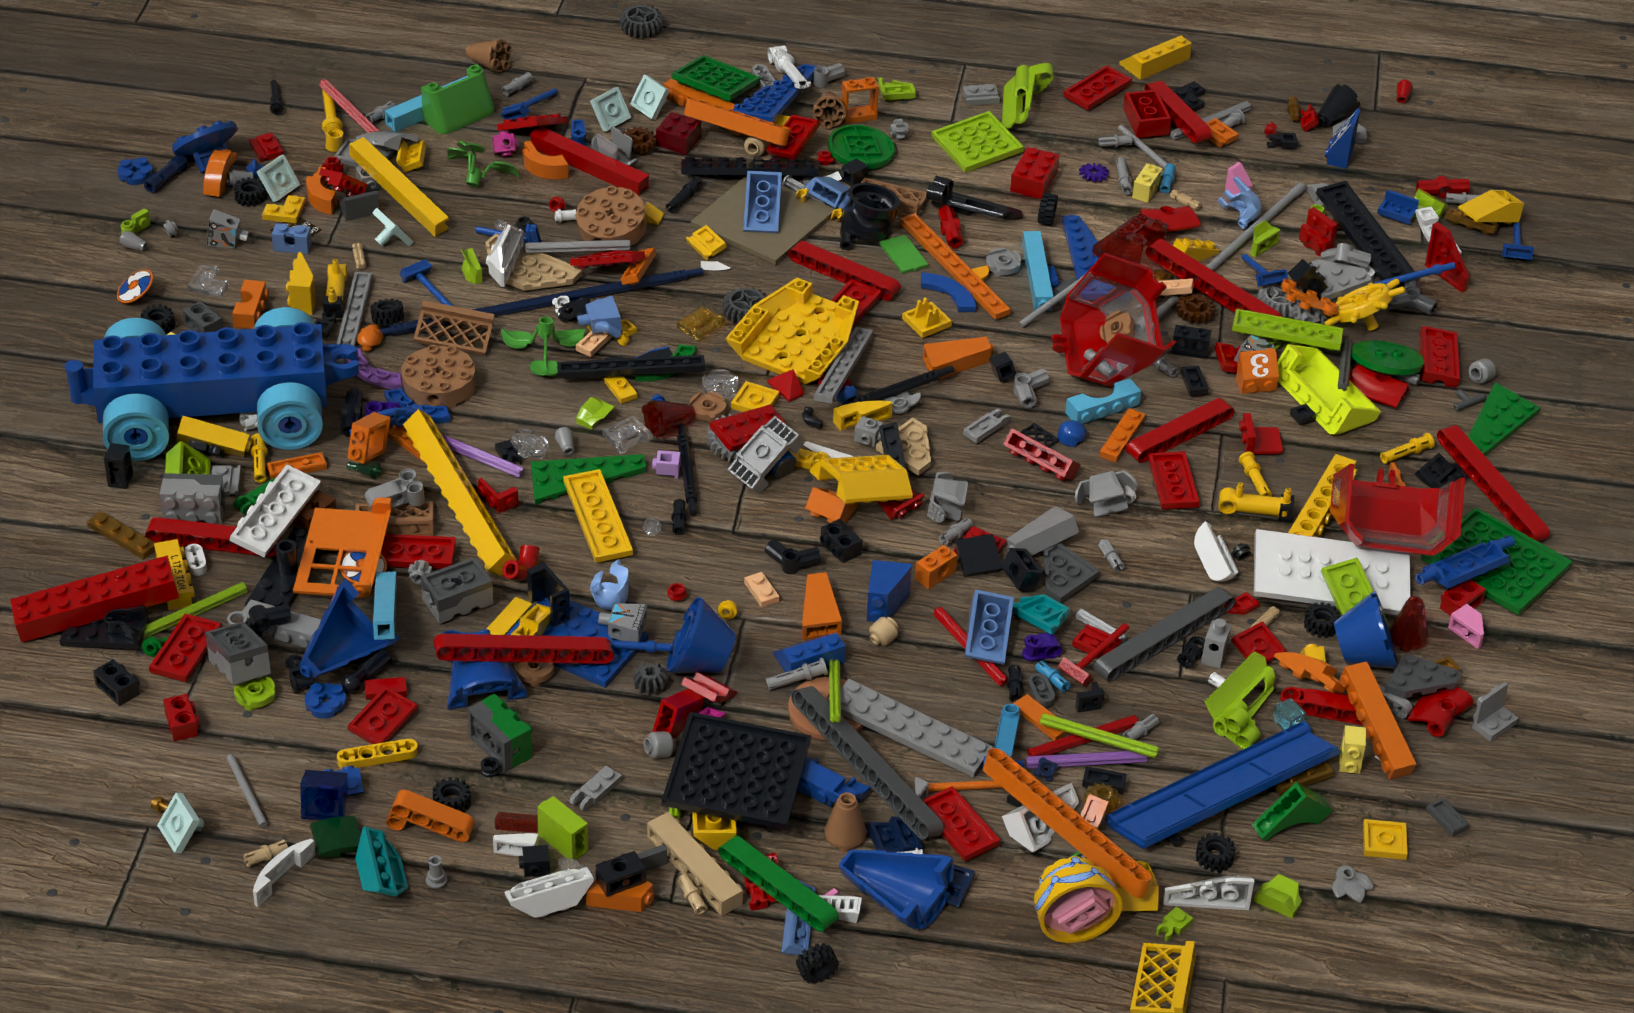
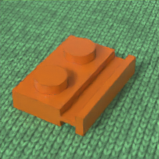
[1206,118,1239,148]

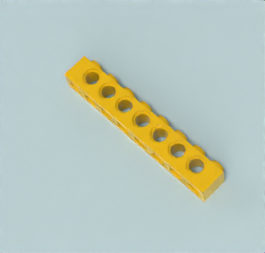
[1288,454,1358,537]

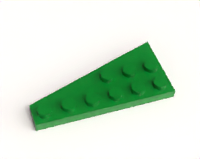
[1468,382,1540,456]
[531,454,646,505]

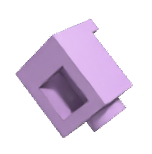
[652,450,680,479]

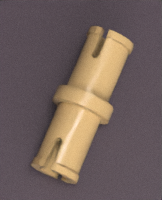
[243,839,288,867]
[677,874,708,915]

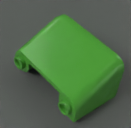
[421,64,494,134]

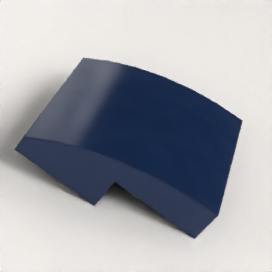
[867,816,923,852]
[946,864,975,908]

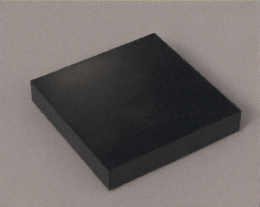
[955,534,1002,577]

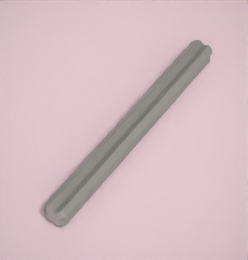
[1170,101,1251,140]
[525,240,631,253]

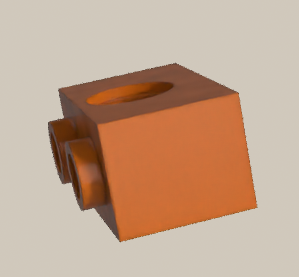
[915,545,958,590]

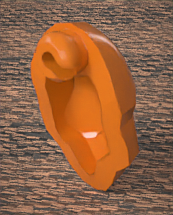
[357,324,384,352]

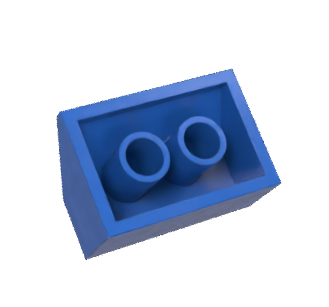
[773,633,846,672]

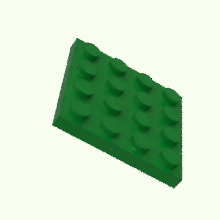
[671,55,761,101]

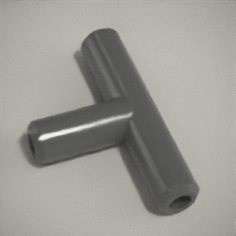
[1454,389,1486,411]

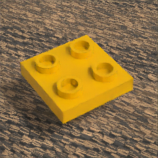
[902,297,952,338]

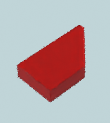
[1224,592,1260,615]

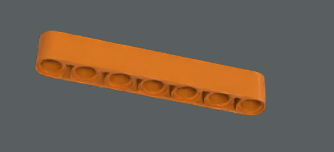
[683,97,791,146]

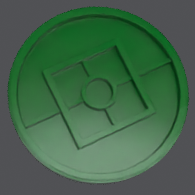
[828,125,895,169]
[1352,340,1424,375]

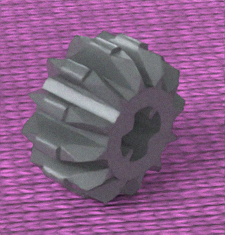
[633,661,667,695]

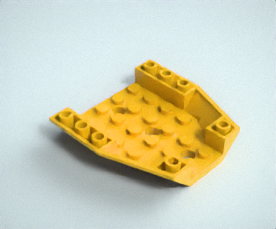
[726,278,859,384]

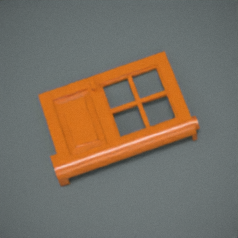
[293,497,392,598]

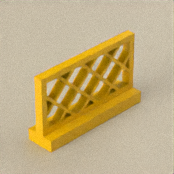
[1130,941,1196,1013]

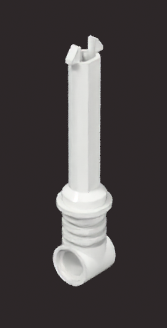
[767,45,811,89]

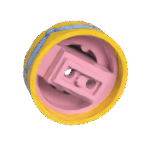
[1034,856,1122,943]

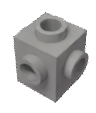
[854,416,883,448]

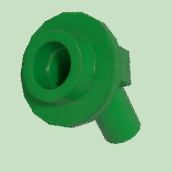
[142,636,168,657]

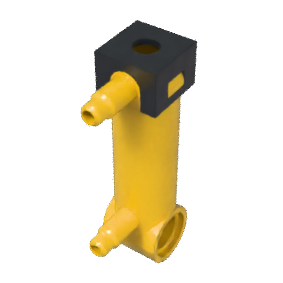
[323,259,347,318]
[1218,482,1295,522]

